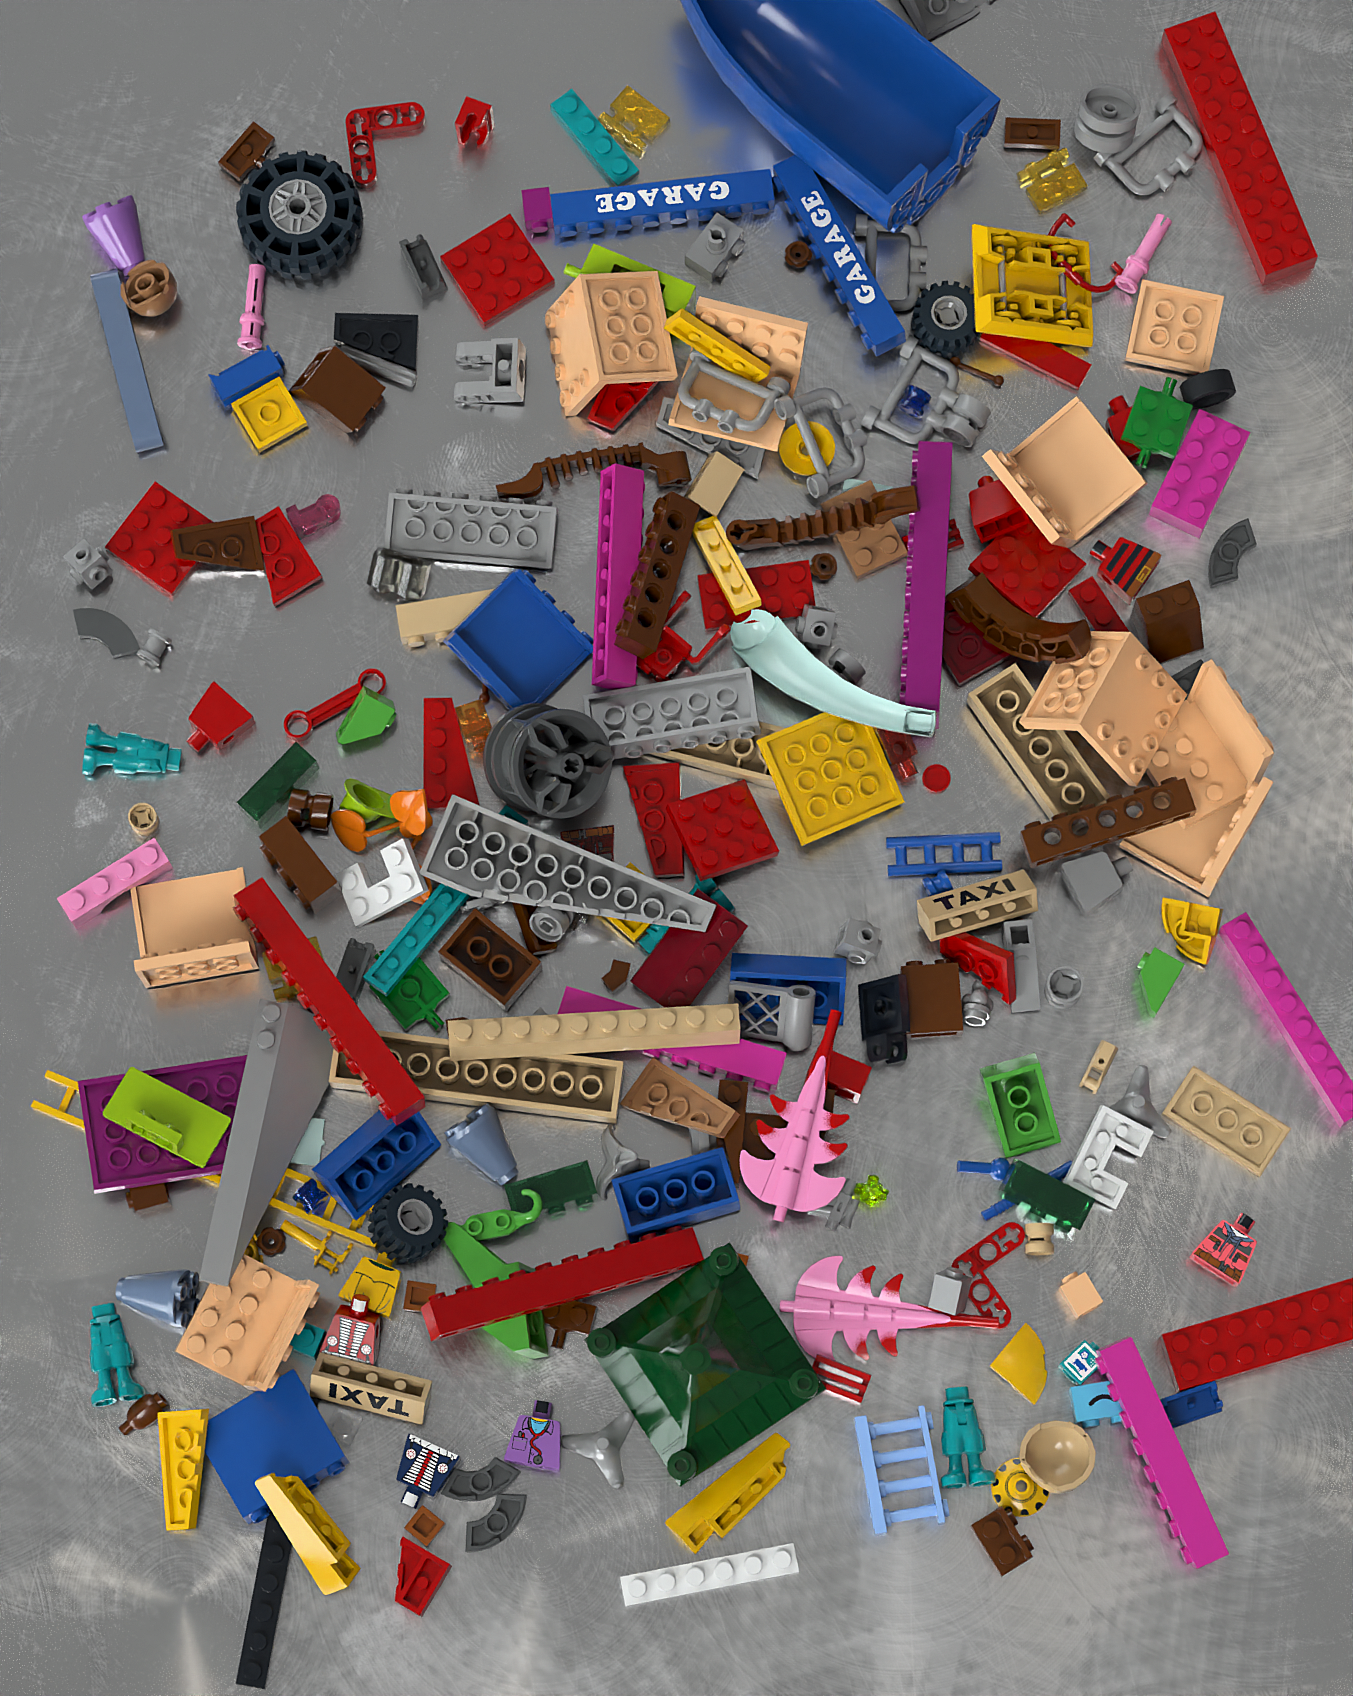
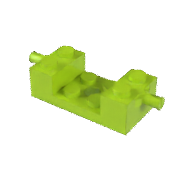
[563,243,696,319]

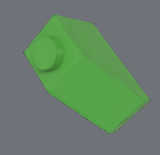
[336,686,396,745]
[1137,947,1185,1018]

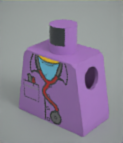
[504,1400,561,1472]

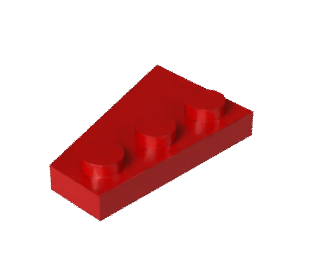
[587,381,659,431]
[255,506,323,606]
[939,932,1016,1005]

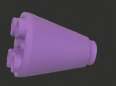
[82,195,145,277]

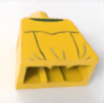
[338,1252,403,1320]

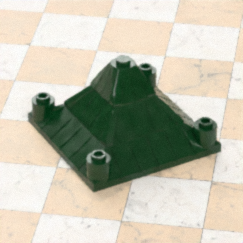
[584,1242,827,1487]

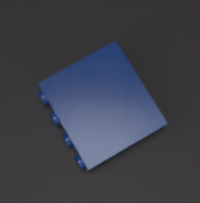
[443,569,593,710]
[205,1369,350,1524]

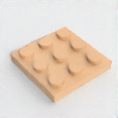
[1125,279,1224,375]

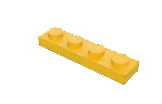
[663,309,771,383]
[692,516,761,616]

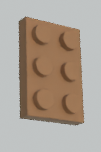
[820,480,908,580]

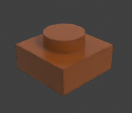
[403,1280,437,1313]
[404,1505,446,1547]

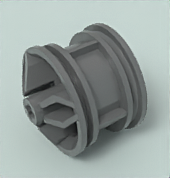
[483,703,612,818]

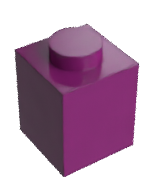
[521,187,554,233]

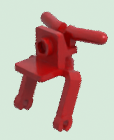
[636,590,731,682]

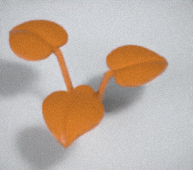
[331,789,433,905]

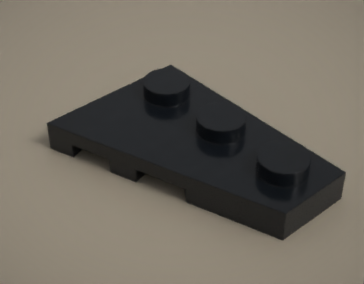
[334,313,419,371]

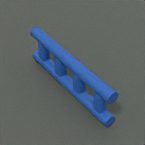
[886,832,1002,876]

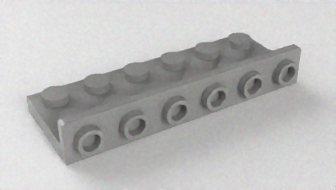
[383,488,558,569]
[583,667,761,761]

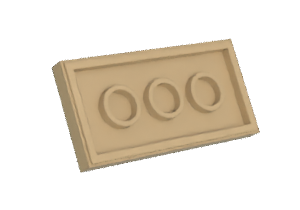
[1162,1065,1291,1178]

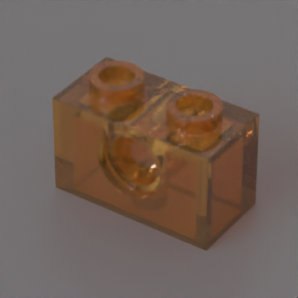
[455,699,492,753]

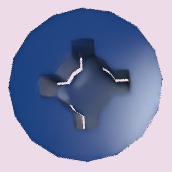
[922,870,953,897]

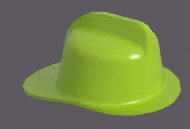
[339,778,395,823]

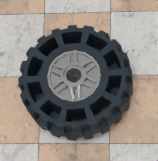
[236,150,363,280]

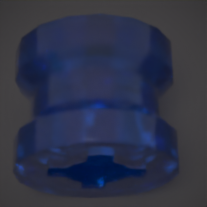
[897,385,932,419]
[292,1178,329,1215]

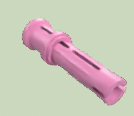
[1114,214,1172,294]
[237,264,266,350]

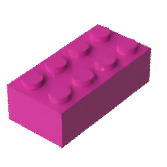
[1149,409,1251,539]

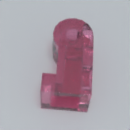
[285,494,341,540]

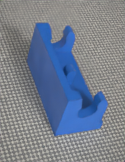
[1160,1381,1223,1428]

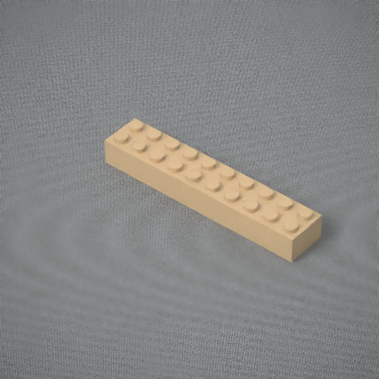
[329,1030,624,1124]

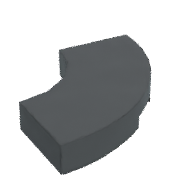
[1208,518,1257,588]
[73,608,140,658]
[441,1457,521,1502]
[465,1493,527,1552]

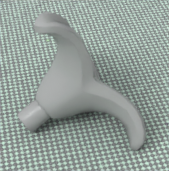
[1109,1065,1171,1138]
[596,1123,650,1200]
[561,1411,634,1488]

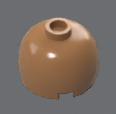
[121,260,177,317]

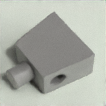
[1060,851,1133,917]

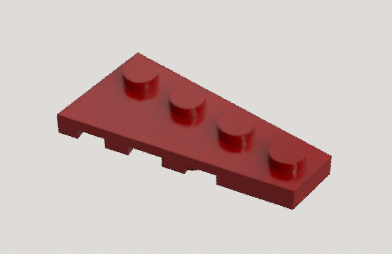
[423,698,480,811]

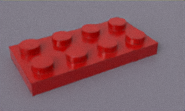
[697,560,816,632]

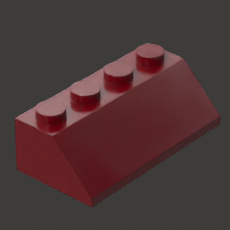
[630,888,748,1008]

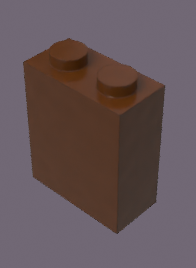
[900,959,963,1039]

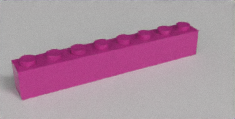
[592,463,645,690]
[1218,912,1353,1128]
[557,986,787,1092]
[1094,1336,1229,1569]

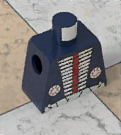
[396,1434,461,1509]

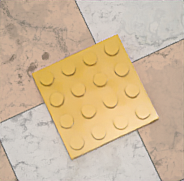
[757,712,905,846]

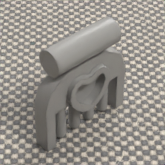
[460,897,506,914]

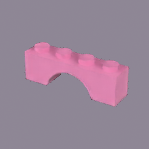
[57,838,173,929]

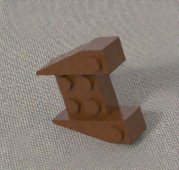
[718,1079,835,1189]

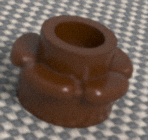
[785,241,812,268]
[810,553,837,580]
[257,1227,285,1256]

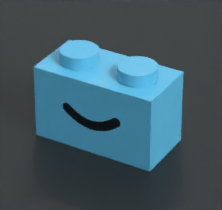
[1069,1381,1123,1428]

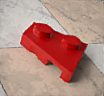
[395,1537,452,1617]

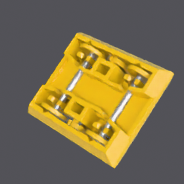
[971,224,1093,348]

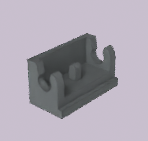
[399,234,448,300]
[336,938,376,1004]

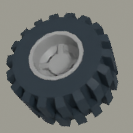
[911,281,980,358]
[368,1183,448,1264]

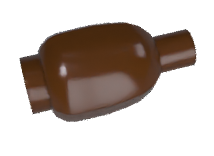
[118,1391,168,1436]

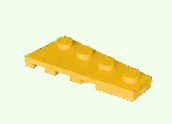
[158,1409,209,1530]

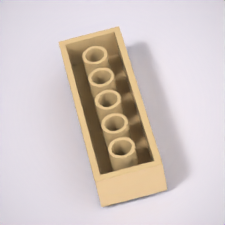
[967,663,1110,833]

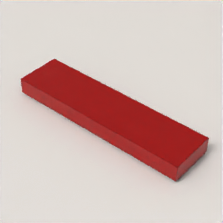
[980,333,1092,391]

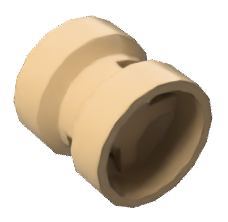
[128,803,159,836]
[1025,1223,1054,1256]

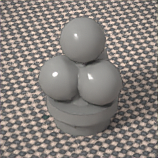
[961,979,993,1026]

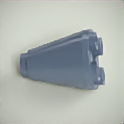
[444,1103,519,1185]
[116,1269,200,1328]

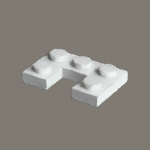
[335,838,429,926]
[1063,1105,1154,1209]

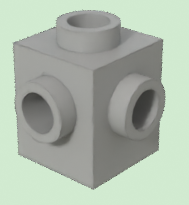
[63,539,113,590]
[795,604,838,649]
[834,918,882,964]

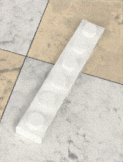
[620,1543,799,1607]

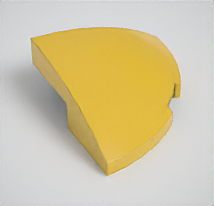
[1162,897,1223,965]
[989,1323,1047,1405]

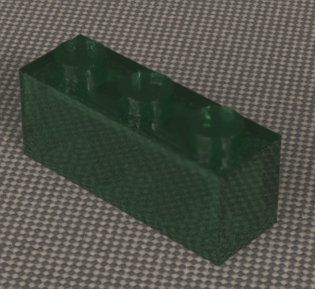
[236,742,319,829]
[998,1158,1096,1232]
[504,1160,598,1223]

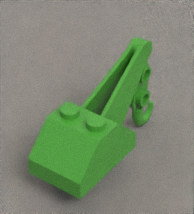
[443,1189,549,1359]

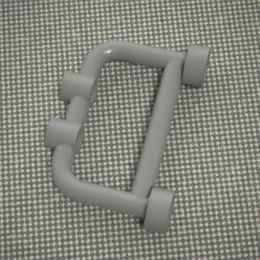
[1093,92,1203,195]
[855,213,927,311]
[861,334,960,444]
[678,348,791,433]
[774,387,867,498]

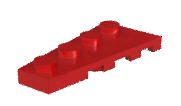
[623,762,685,878]

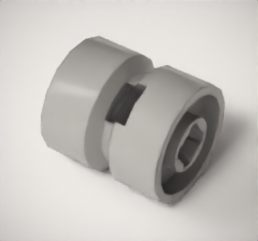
[940,394,991,447]
[827,648,866,685]
[529,906,578,942]
[1044,965,1084,1009]

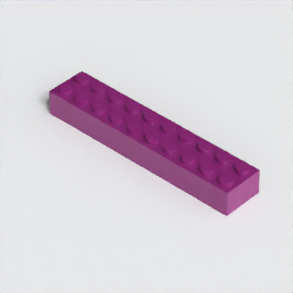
[899,441,953,729]

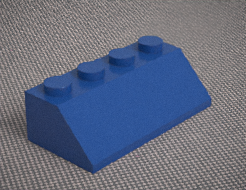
[730,953,847,1025]
[311,1110,441,1220]
[611,1147,741,1242]

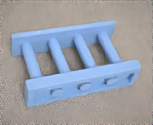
[854,1405,950,1536]

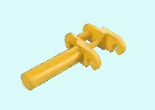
[280,1220,354,1275]

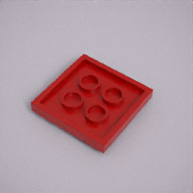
[440,214,555,326]
[105,481,214,597]
[968,515,1087,618]
[666,779,779,881]

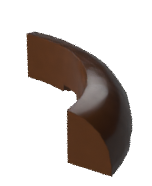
[946,572,1092,664]

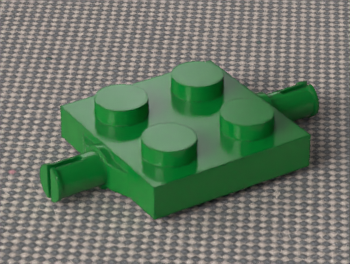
[1121,377,1193,469]
[369,950,450,1031]

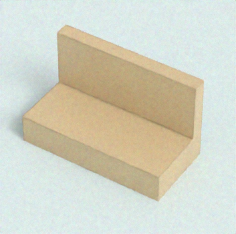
[684,451,744,517]

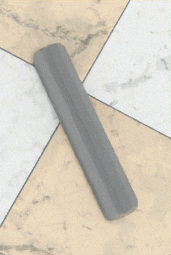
[340,345,417,387]

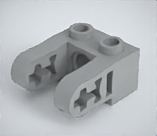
[454,338,526,403]

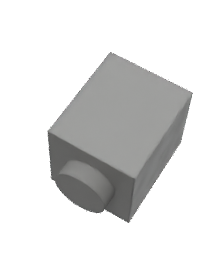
[928,1267,972,1315]

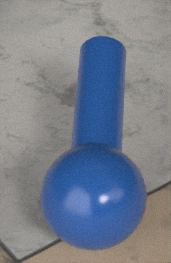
[957,1158,1012,1181]

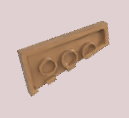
[620,1057,740,1139]

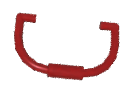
[1048,213,1124,293]

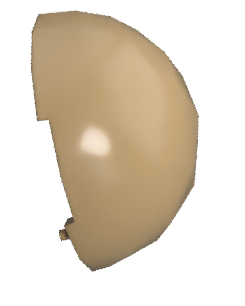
[1019,1420,1096,1494]

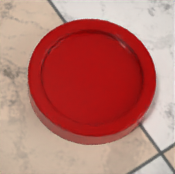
[922,764,951,793]

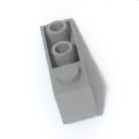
[1002,919,1041,1013]

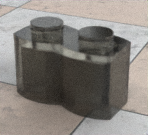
[367,547,432,601]

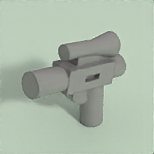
[809,1178,860,1231]

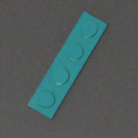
[550,89,639,187]

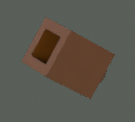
[125,1183,172,1215]

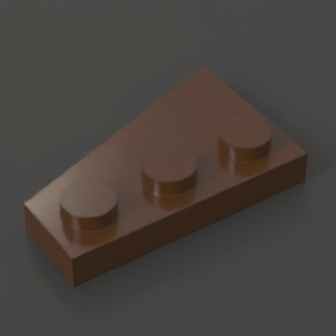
[170,516,265,571]

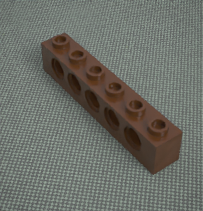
[614,491,700,659]
[1020,777,1196,869]

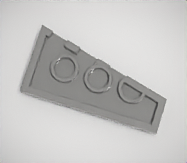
[657,397,766,479]

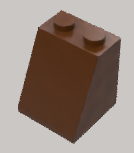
[288,345,386,433]
[1130,580,1204,664]

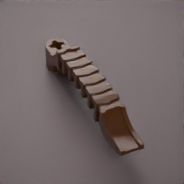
[495,442,692,500]
[726,485,920,550]

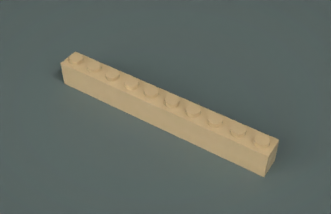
[448,1003,740,1061]

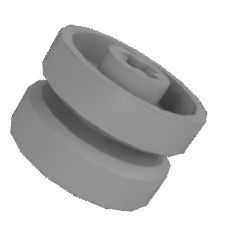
[1074,84,1141,153]

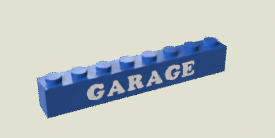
[772,155,906,357]
[550,169,774,237]

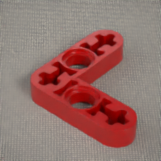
[345,102,426,189]
[951,1222,1025,1330]

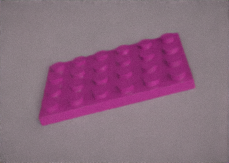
[78,1055,247,1194]

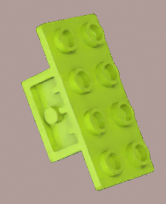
[103,1067,231,1168]

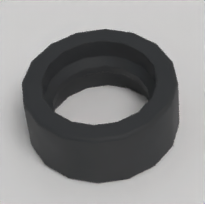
[1179,369,1236,410]

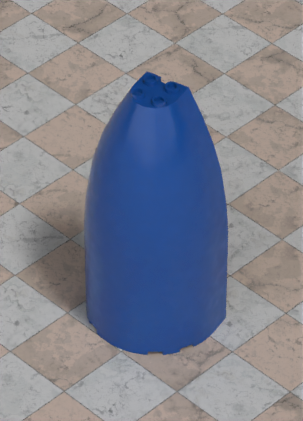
[680,0,1001,233]

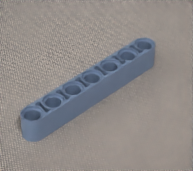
[90,268,164,453]

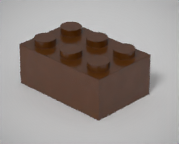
[258,816,342,914]
[438,908,543,1012]

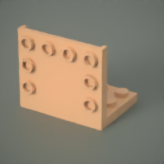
[545,271,678,416]
[669,296,808,452]
[982,396,1148,548]
[1019,631,1187,786]
[1146,659,1274,829]
[1119,776,1273,898]
[130,867,259,988]
[175,1254,320,1392]

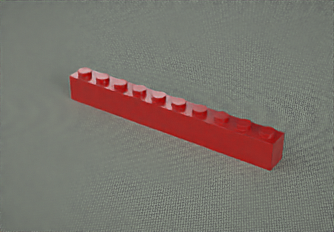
[233,877,426,1126]
[421,1225,704,1342]

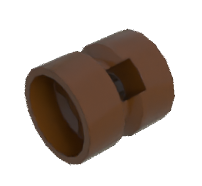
[287,788,334,831]

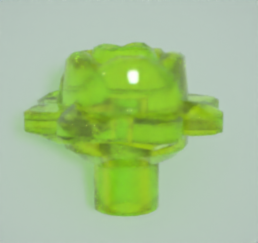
[854,1175,889,1206]

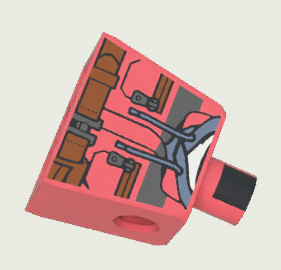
[1189,1213,1257,1287]

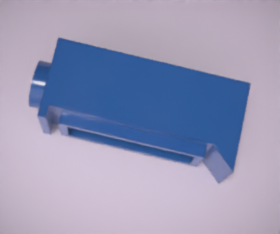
[208,345,285,408]

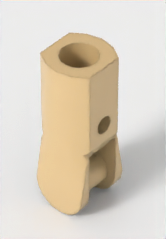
[1079,1040,1118,1094]

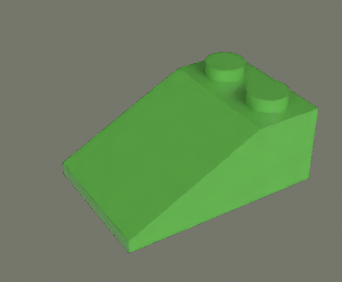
[979,1052,1061,1158]

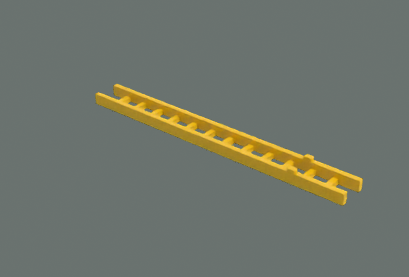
[31,1070,378,1249]

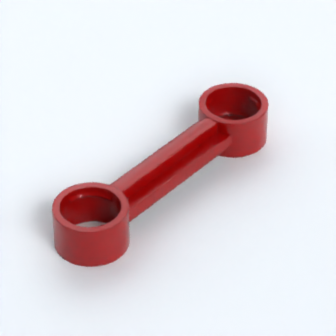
[284,668,387,742]

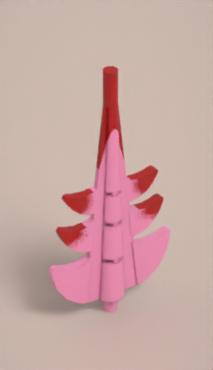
[740,1009,850,1223]
[780,1255,999,1361]

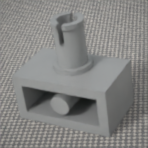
[685,213,745,283]

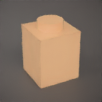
[1059,1271,1103,1320]

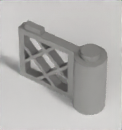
[728,980,816,1051]

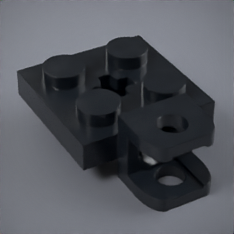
[858,974,911,1064]

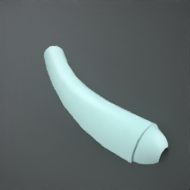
[730,609,936,737]

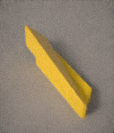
[665,1433,790,1554]
[255,1473,361,1595]

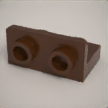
[970,1506,1034,1577]

